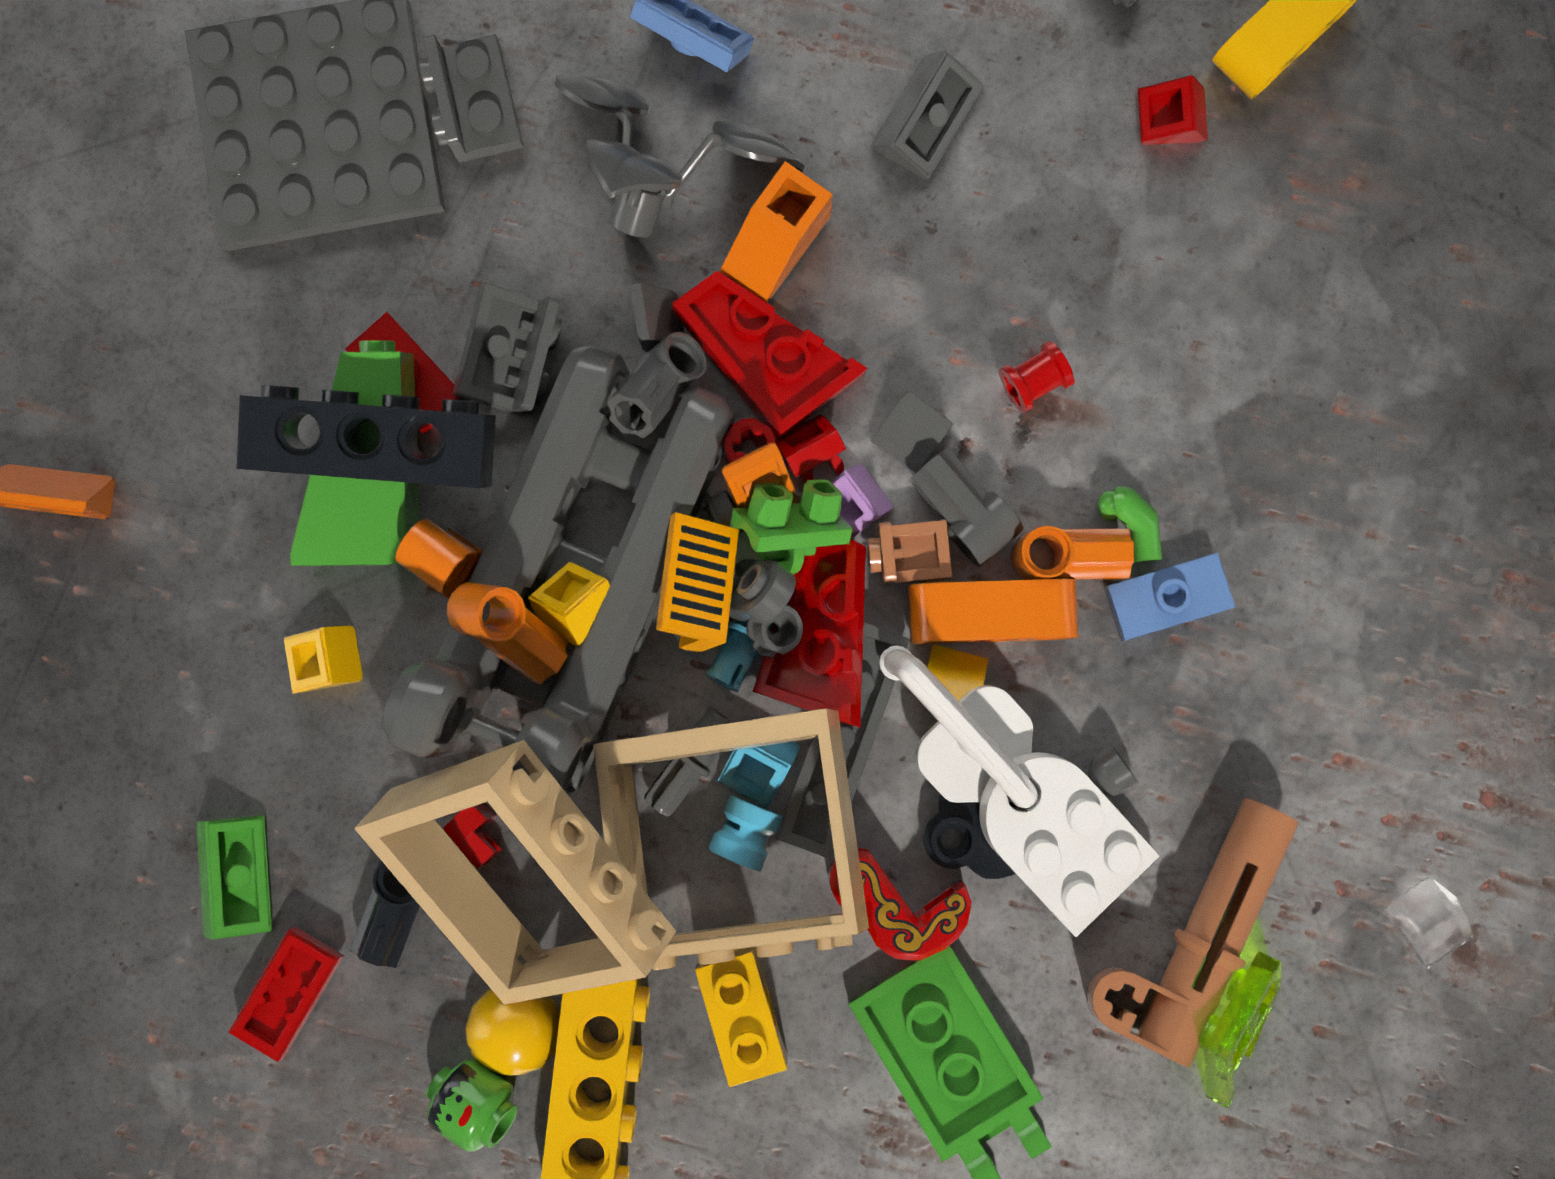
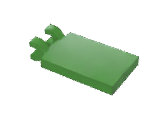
[848,946,1052,1179]

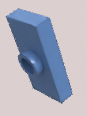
[630,0,755,72]
[1104,553,1235,642]

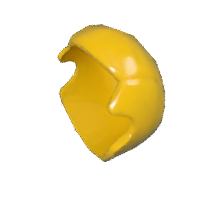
[465,989,560,1076]

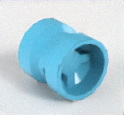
[708,794,784,871]

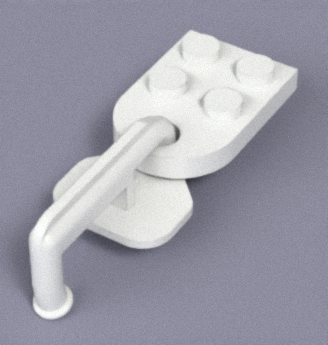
[879,646,1159,937]

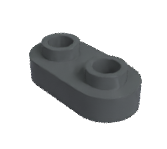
[729,559,796,624]

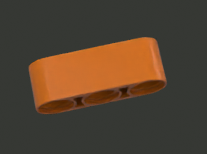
[908,579,1078,644]

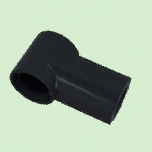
[349,861,422,968]

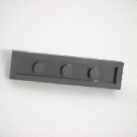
[776,622,910,859]

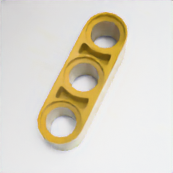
[1212,0,1357,100]

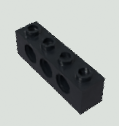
[236,385,496,488]

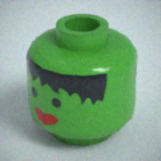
[426,1059,518,1152]

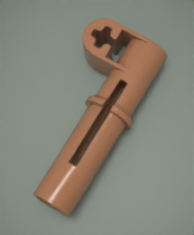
[1086,798,1299,1068]

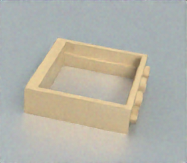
[593,708,869,971]
[354,740,676,1005]

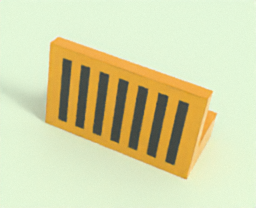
[656,512,739,653]

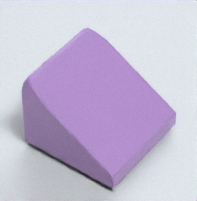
[831,464,893,540]

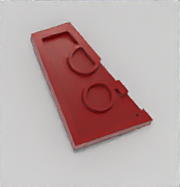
[671,271,868,441]
[752,540,866,728]

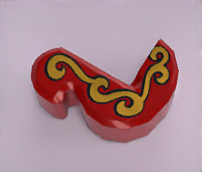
[828,847,972,961]

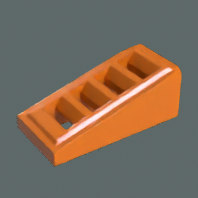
[721,443,800,508]

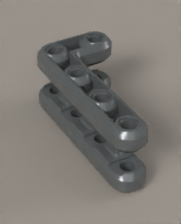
[382,344,736,798]

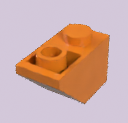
[720,161,833,303]

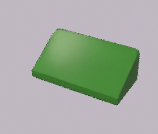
[197,815,272,940]

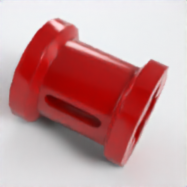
[999,340,1075,413]
[724,418,775,464]

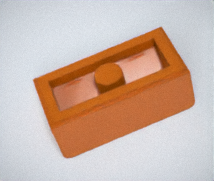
[0,464,116,520]

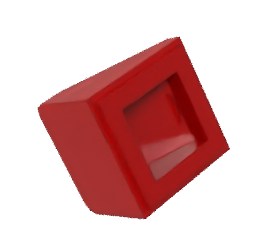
[1138,75,1208,145]

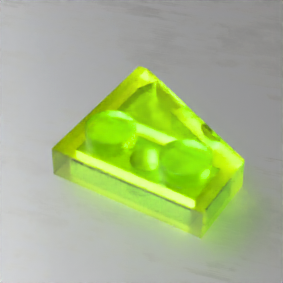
[1199,951,1281,1108]

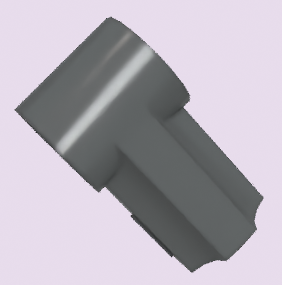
[607,332,707,438]
[910,447,1024,567]

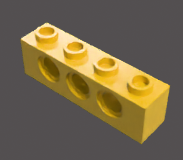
[541,979,650,1179]

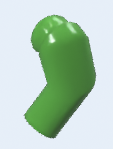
[1098,486,1162,563]

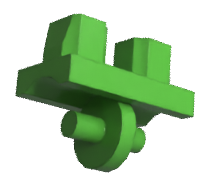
[730,479,853,574]

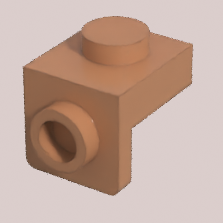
[867,520,952,586]

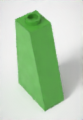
[290,341,420,566]

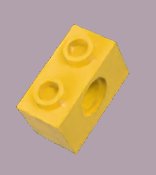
[695,947,788,1087]

